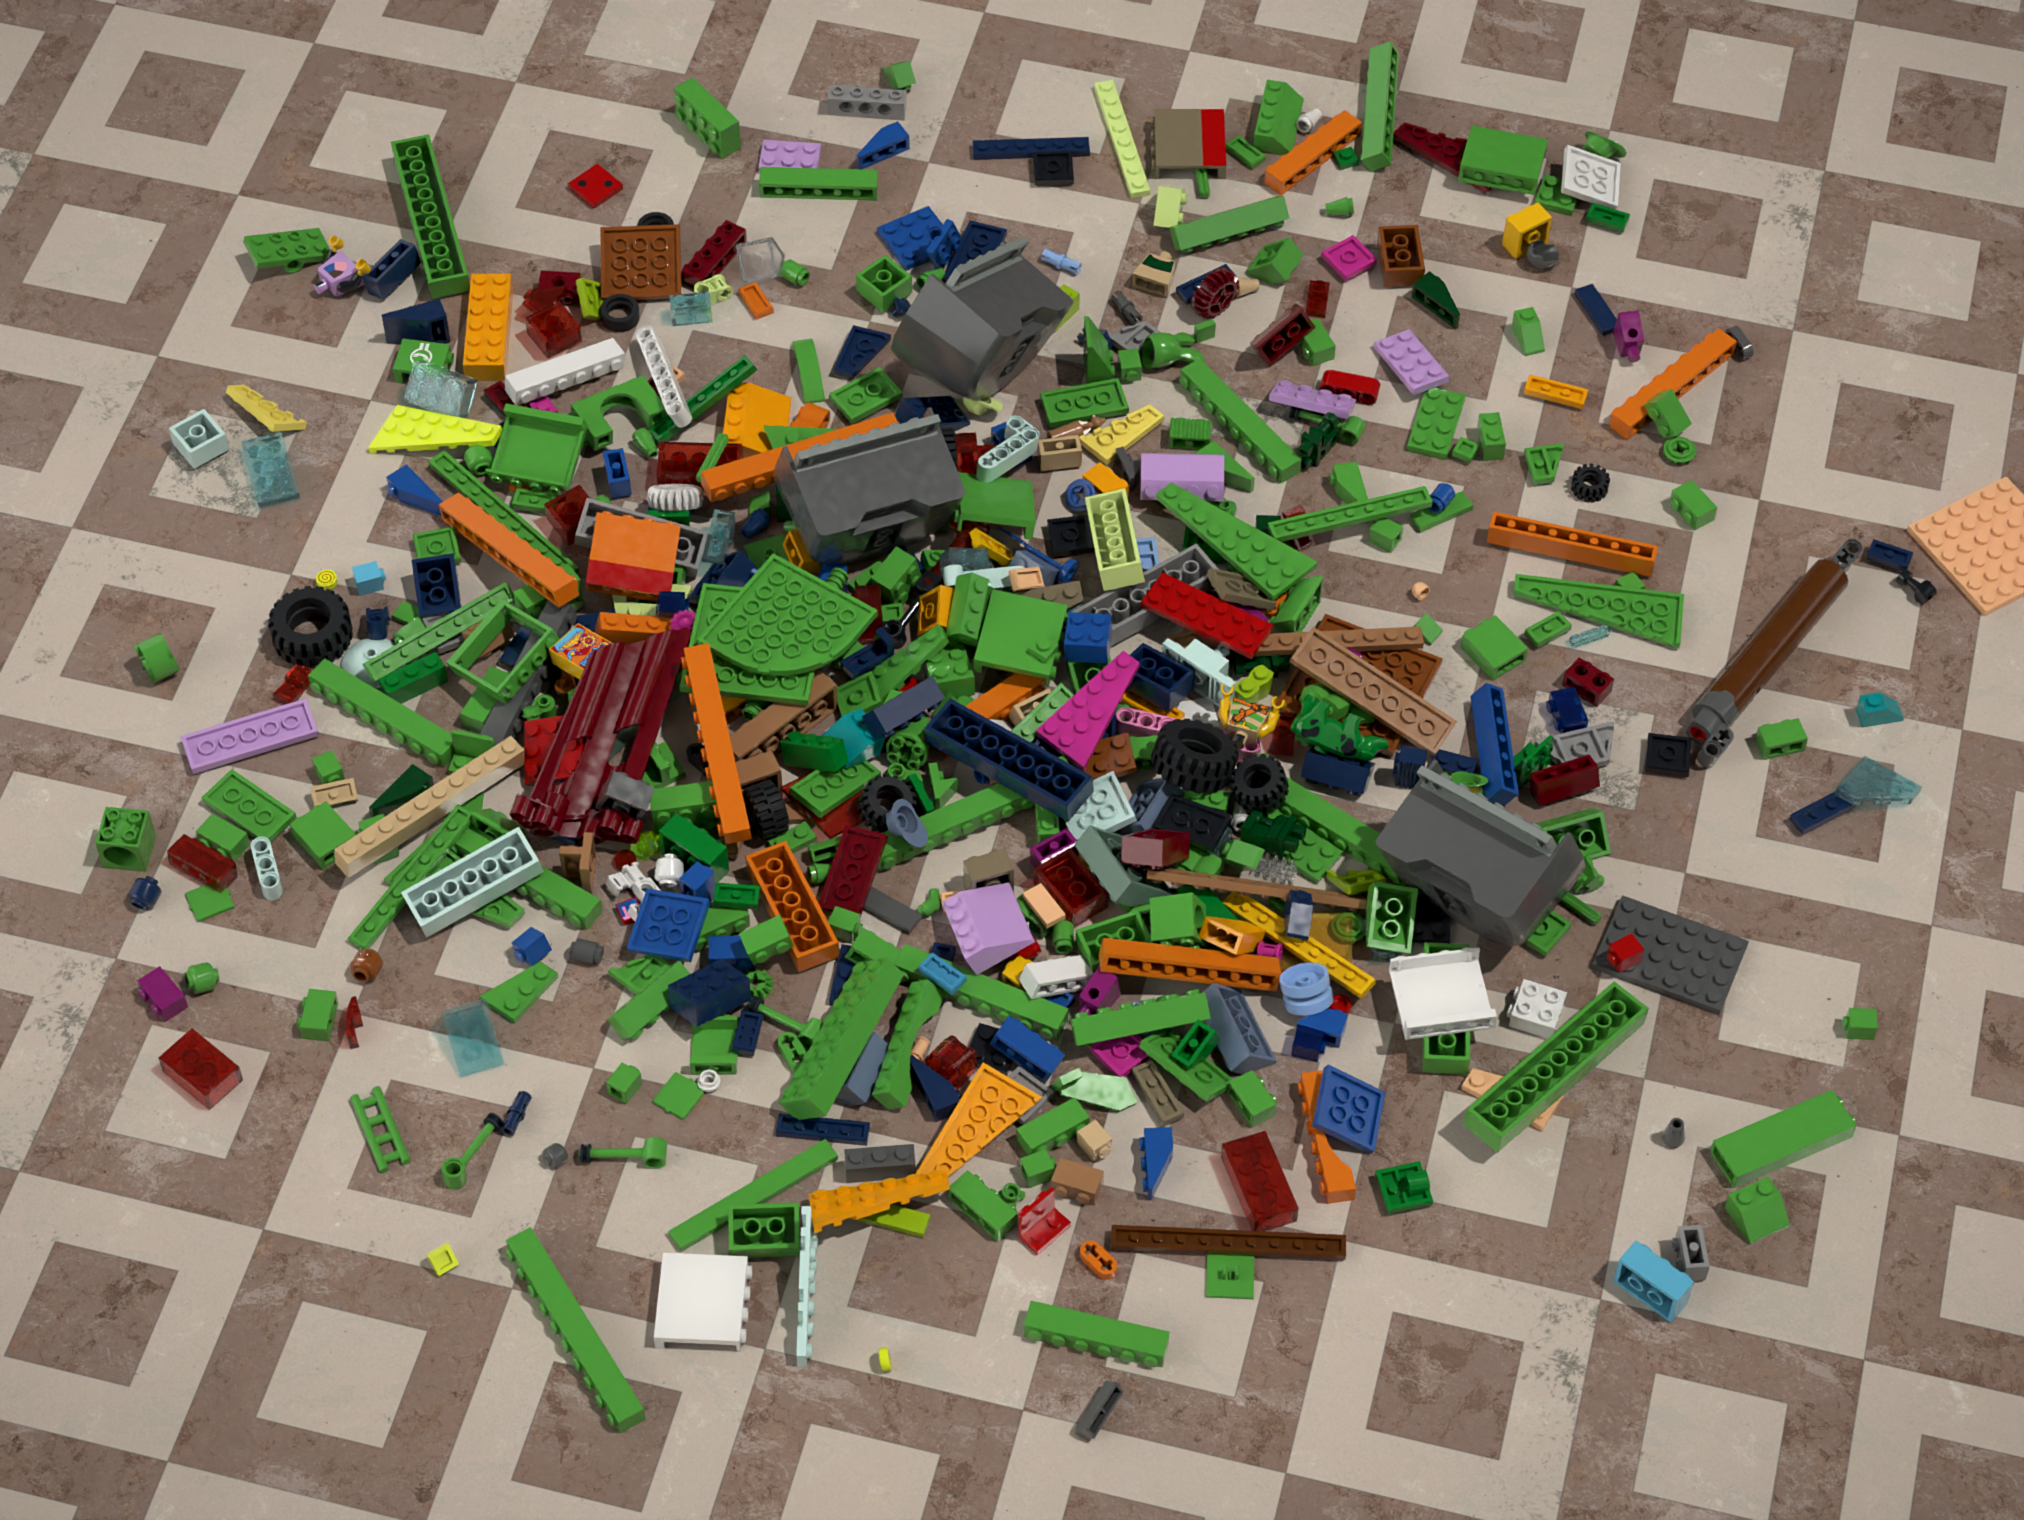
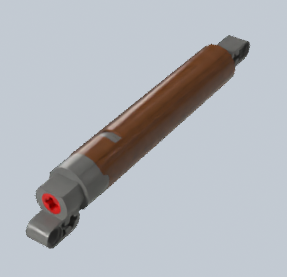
[1686,538,1863,767]

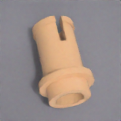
[911,1036,930,1062]

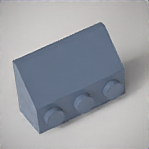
[1115,778,1185,836]
[835,1032,889,1106]

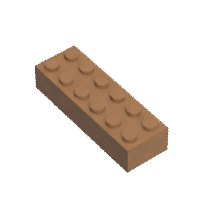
[730,670,838,763]

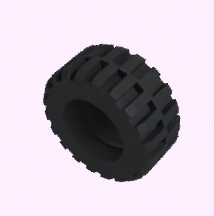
[268,586,353,668]
[1151,718,1239,794]

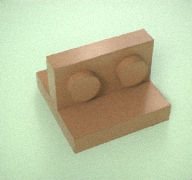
[559,832,596,894]

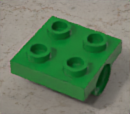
[1375,1161,1433,1215]

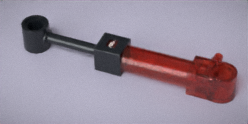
[883,520,990,649]

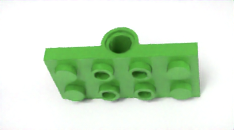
[243,228,330,273]

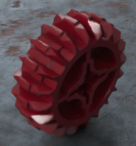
[1191,267,1239,320]

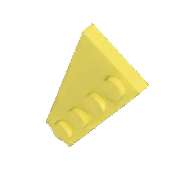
[1079,404,1164,465]

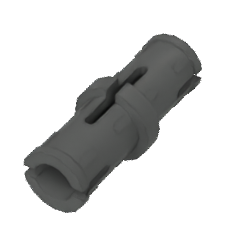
[1111,291,1143,325]

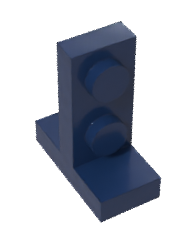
[840,627,894,680]

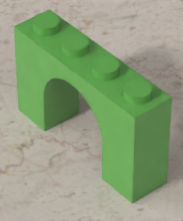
[571,375,667,451]

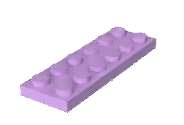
[181,698,319,774]

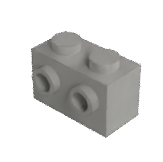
[1672,1225,1710,1281]

